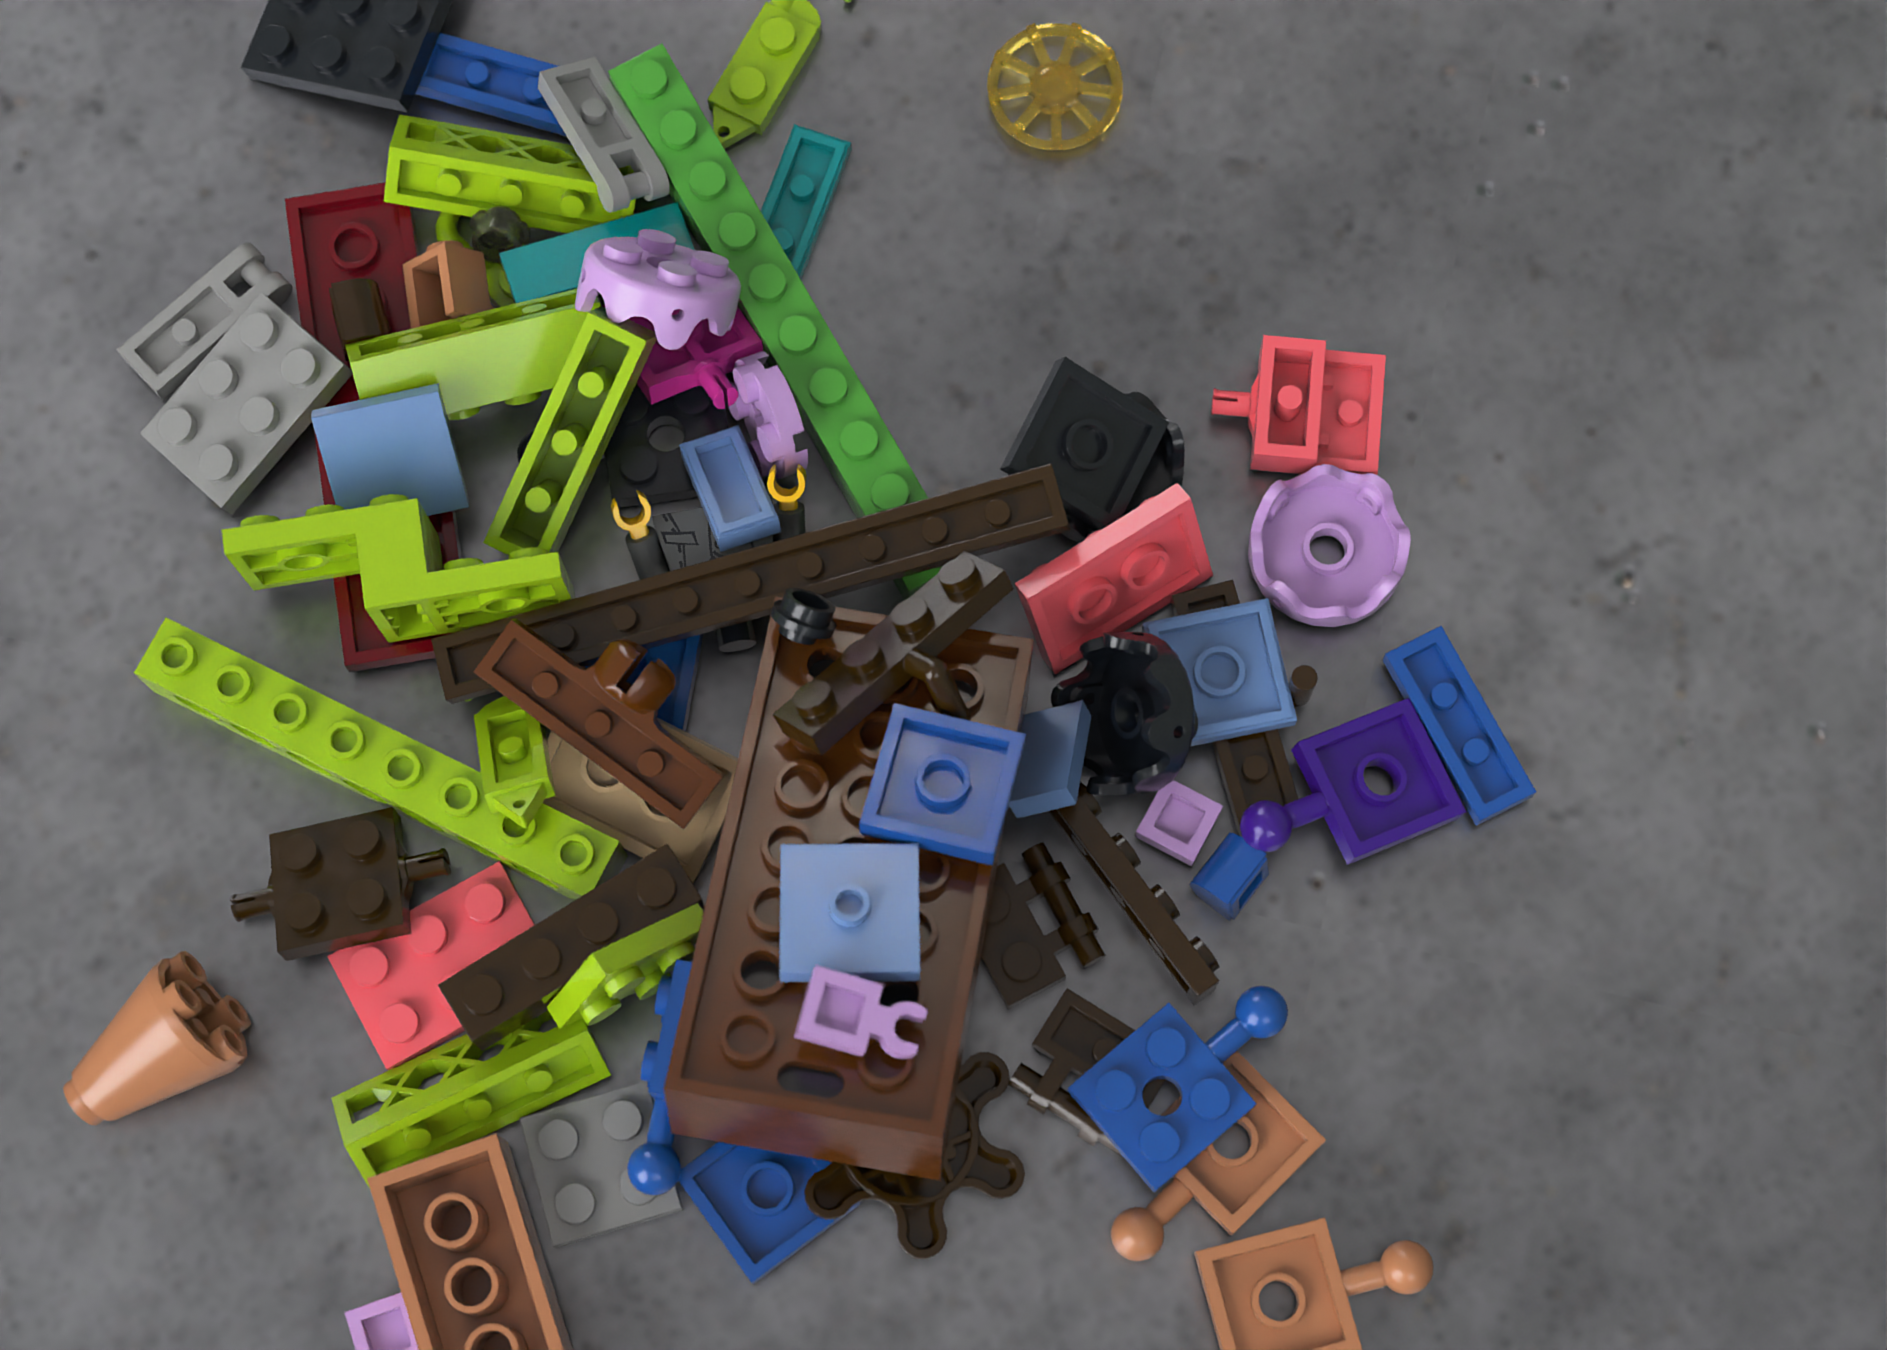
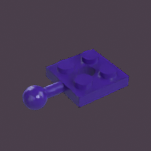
[1240,698,1466,865]

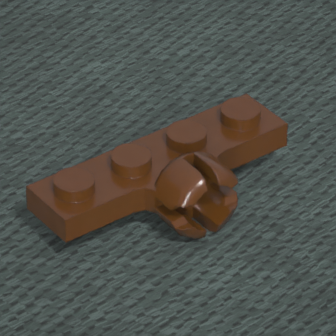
[474,618,725,829]

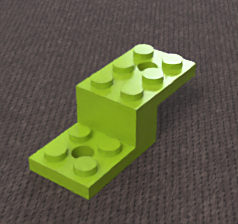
[222,494,576,643]

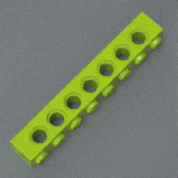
[134,617,628,901]

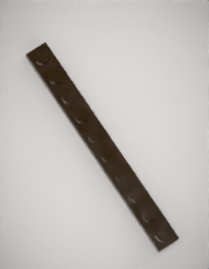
[431,463,1070,704]

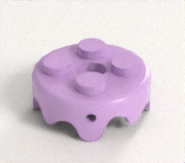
[575,229,741,350]
[1248,464,1411,627]

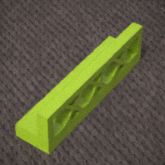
[384,114,636,234]
[331,1011,611,1188]

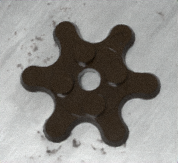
[804,1052,1025,1259]

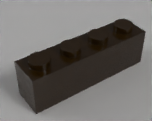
[438,843,705,1051]

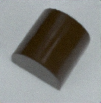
[329,278,392,364]

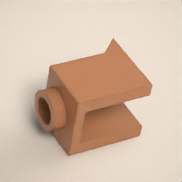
[402,240,494,329]

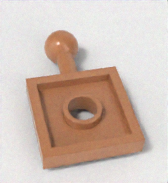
[1111,1051,1326,1261]
[1194,1218,1434,1350]

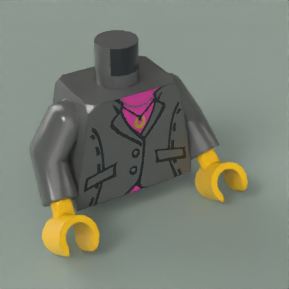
[611,464,807,652]

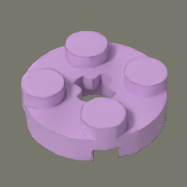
[727,351,808,479]

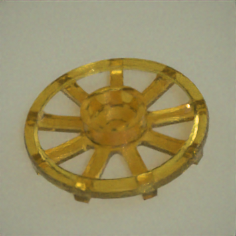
[987,22,1123,150]

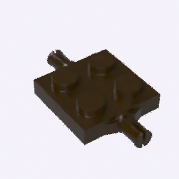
[230,807,451,961]

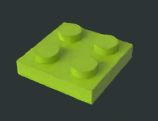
[547,903,703,1029]

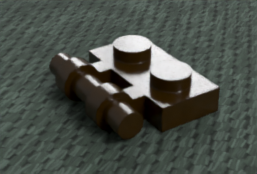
[981,842,1106,1010]
[1008,988,1166,1155]

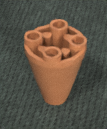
[63,951,251,1126]

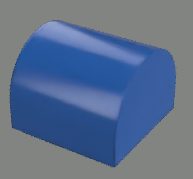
[1189,833,1269,921]

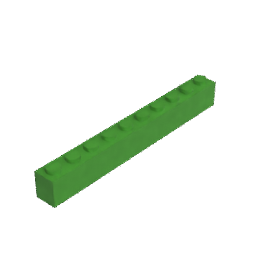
[608,43,942,600]

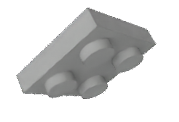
[519,1081,683,1248]

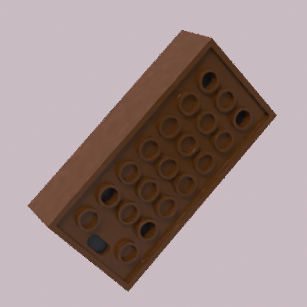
[664,597,1034,1180]

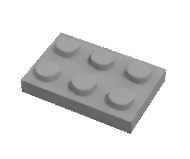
[140,292,353,514]

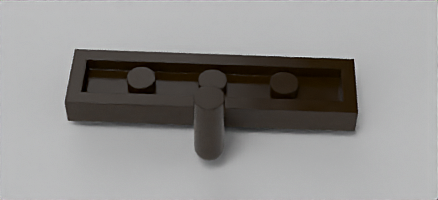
[773,551,1014,755]
[1170,579,1318,837]

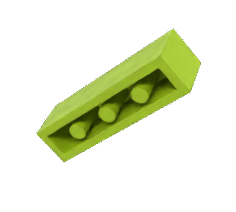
[345,289,601,420]
[483,306,657,555]

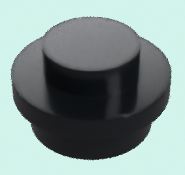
[770,588,836,645]

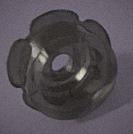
[469,206,531,264]

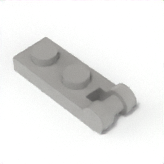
[538,56,669,213]
[117,242,293,400]

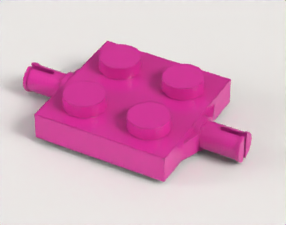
[603,305,763,409]

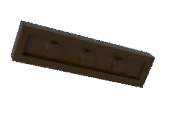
[1048,781,1220,1006]

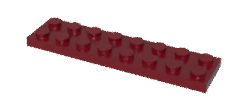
[285,182,462,672]

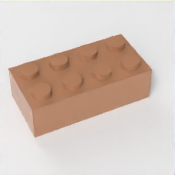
[367,1134,573,1350]

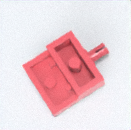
[1211,335,1386,475]

